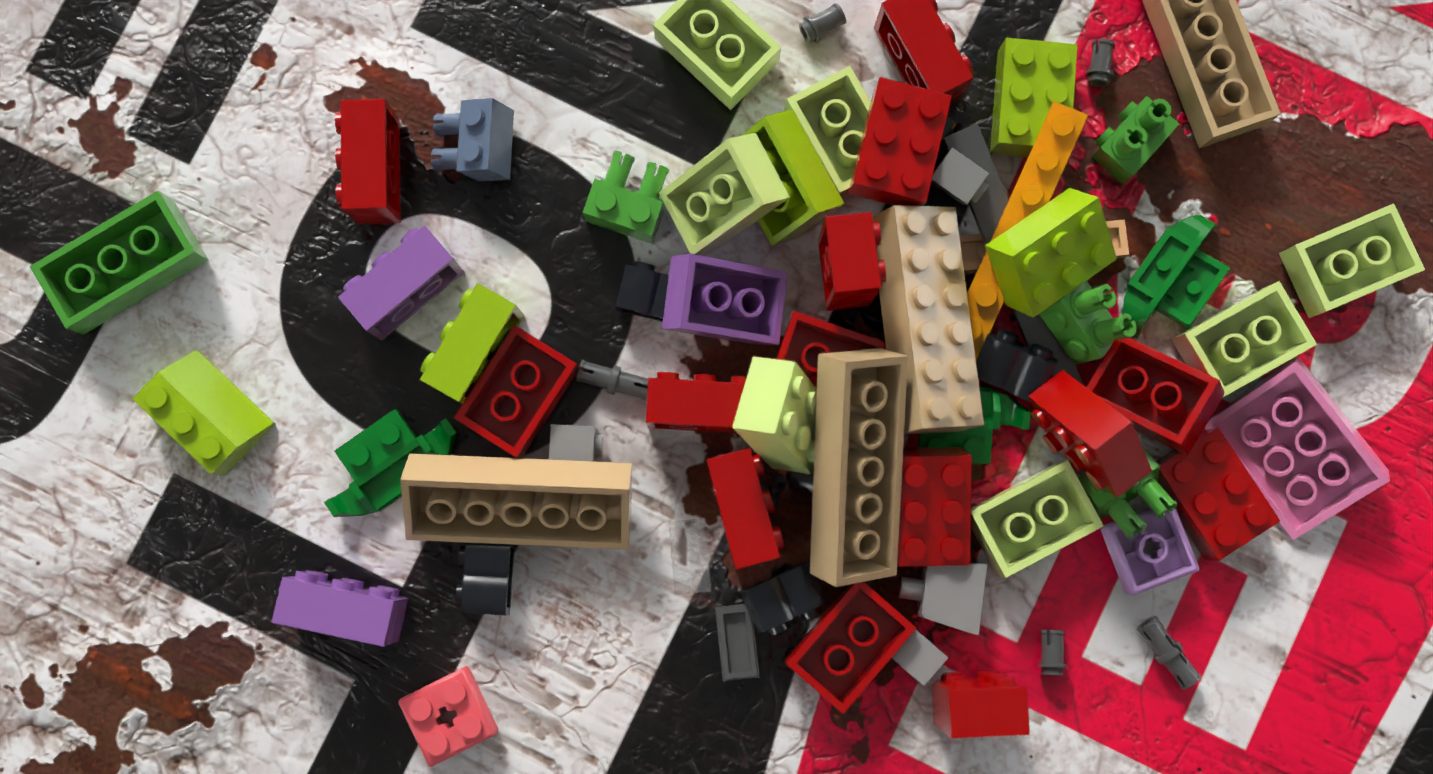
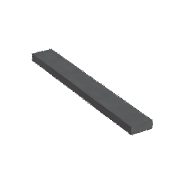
[942,123,1084,385]

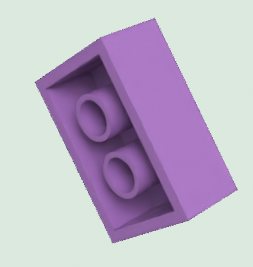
[338,225,465,340]
[662,253,788,345]
[271,570,409,647]

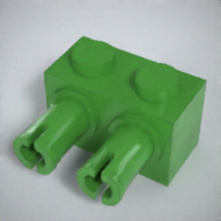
[1091,96,1179,184]
[582,151,669,244]
[1039,281,1137,365]
[1078,446,1178,540]

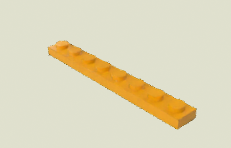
[967,101,1088,359]

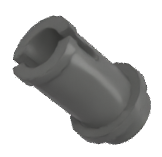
[799,3,846,43]
[1085,39,1115,87]
[1038,630,1068,675]

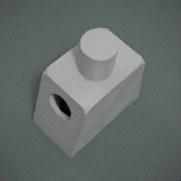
[898,563,988,635]

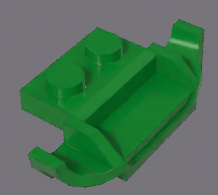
[1123,215,1230,339]
[917,386,1030,464]
[324,409,457,517]

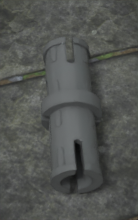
[576,360,648,401]
[1137,616,1201,690]

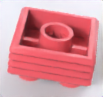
[399,666,498,767]

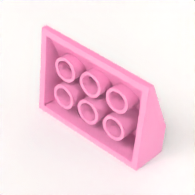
[1205,356,1390,540]

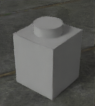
[931,148,989,206]
[549,424,603,462]
[891,629,948,686]

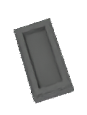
[715,604,759,681]

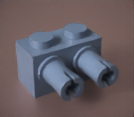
[431,98,514,181]

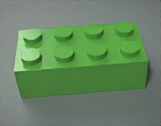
[29,191,209,335]

